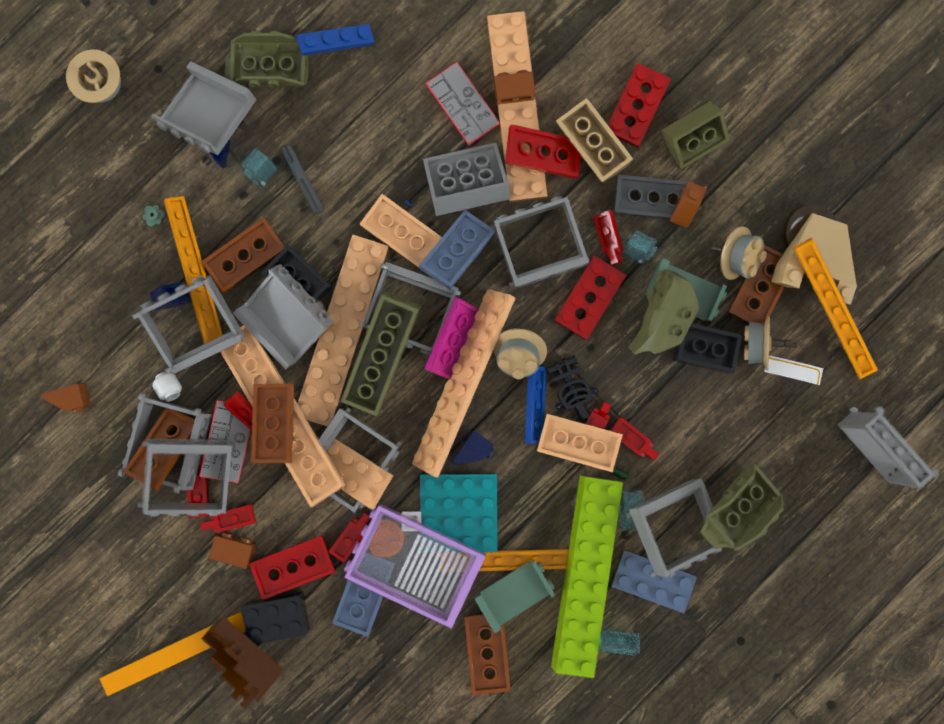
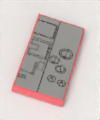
[426,62,500,146]
[199,400,250,483]

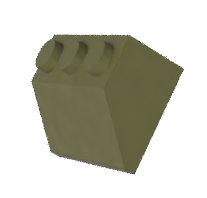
[661,101,730,169]

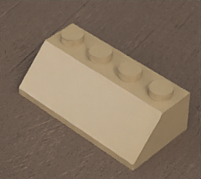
[556,98,633,182]

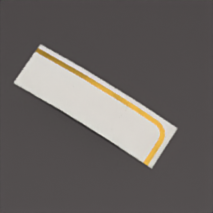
[764,356,823,385]

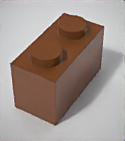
[494,70,535,105]
[208,532,257,569]

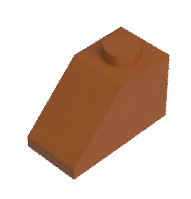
[669,181,706,229]
[41,384,91,414]

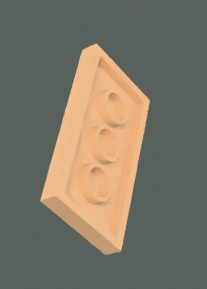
[360,194,442,268]
[537,414,623,472]
[326,439,394,510]

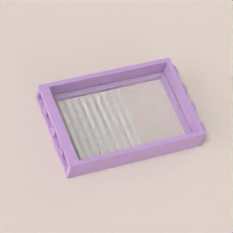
[344,504,485,629]

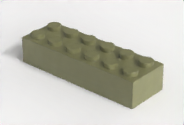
[341,291,422,416]

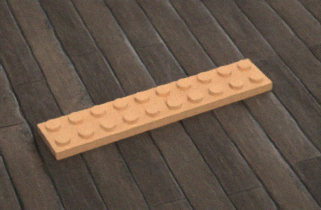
[487,11,547,202]
[298,235,389,427]
[412,289,515,478]
[220,325,346,507]

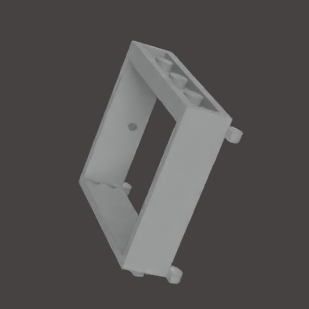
[490,196,589,289]
[359,262,461,356]
[132,275,245,374]
[118,393,213,493]
[319,407,402,514]
[837,407,939,489]
[138,438,232,516]
[626,478,722,578]

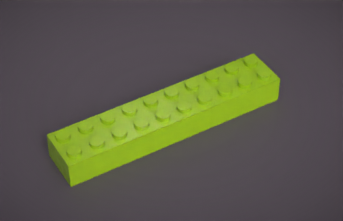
[551,475,623,678]

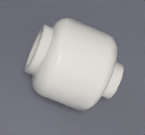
[152,372,182,402]

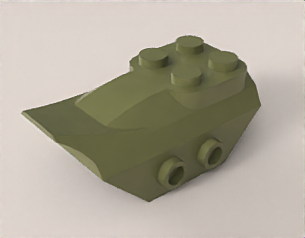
[225,31,309,88]
[628,269,699,355]
[700,462,784,551]

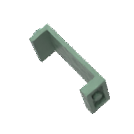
[645,258,727,323]
[473,559,555,633]

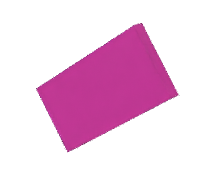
[425,297,479,380]

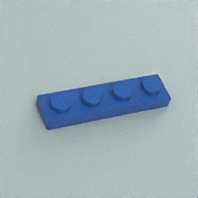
[296,24,375,56]
[525,367,546,444]

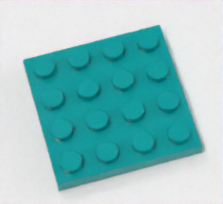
[420,474,497,552]

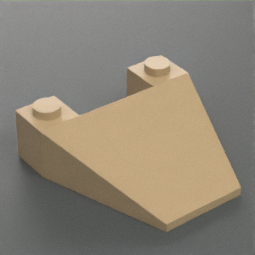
[771,213,857,305]

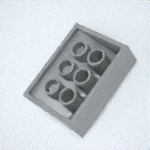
[423,142,510,216]

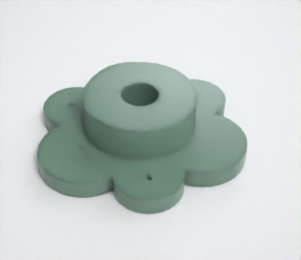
[143,205,165,227]

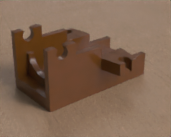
[201,617,283,709]

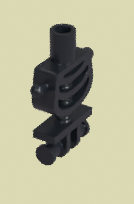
[546,355,598,420]

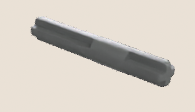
[281,145,324,215]

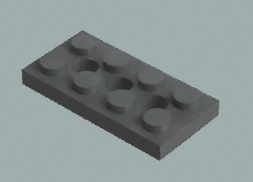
[614,174,694,219]

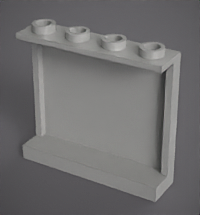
[152,61,256,155]
[233,264,334,370]

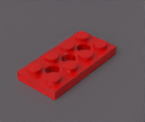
[608,63,671,148]
[505,124,581,179]
[554,256,626,340]
[249,535,336,600]

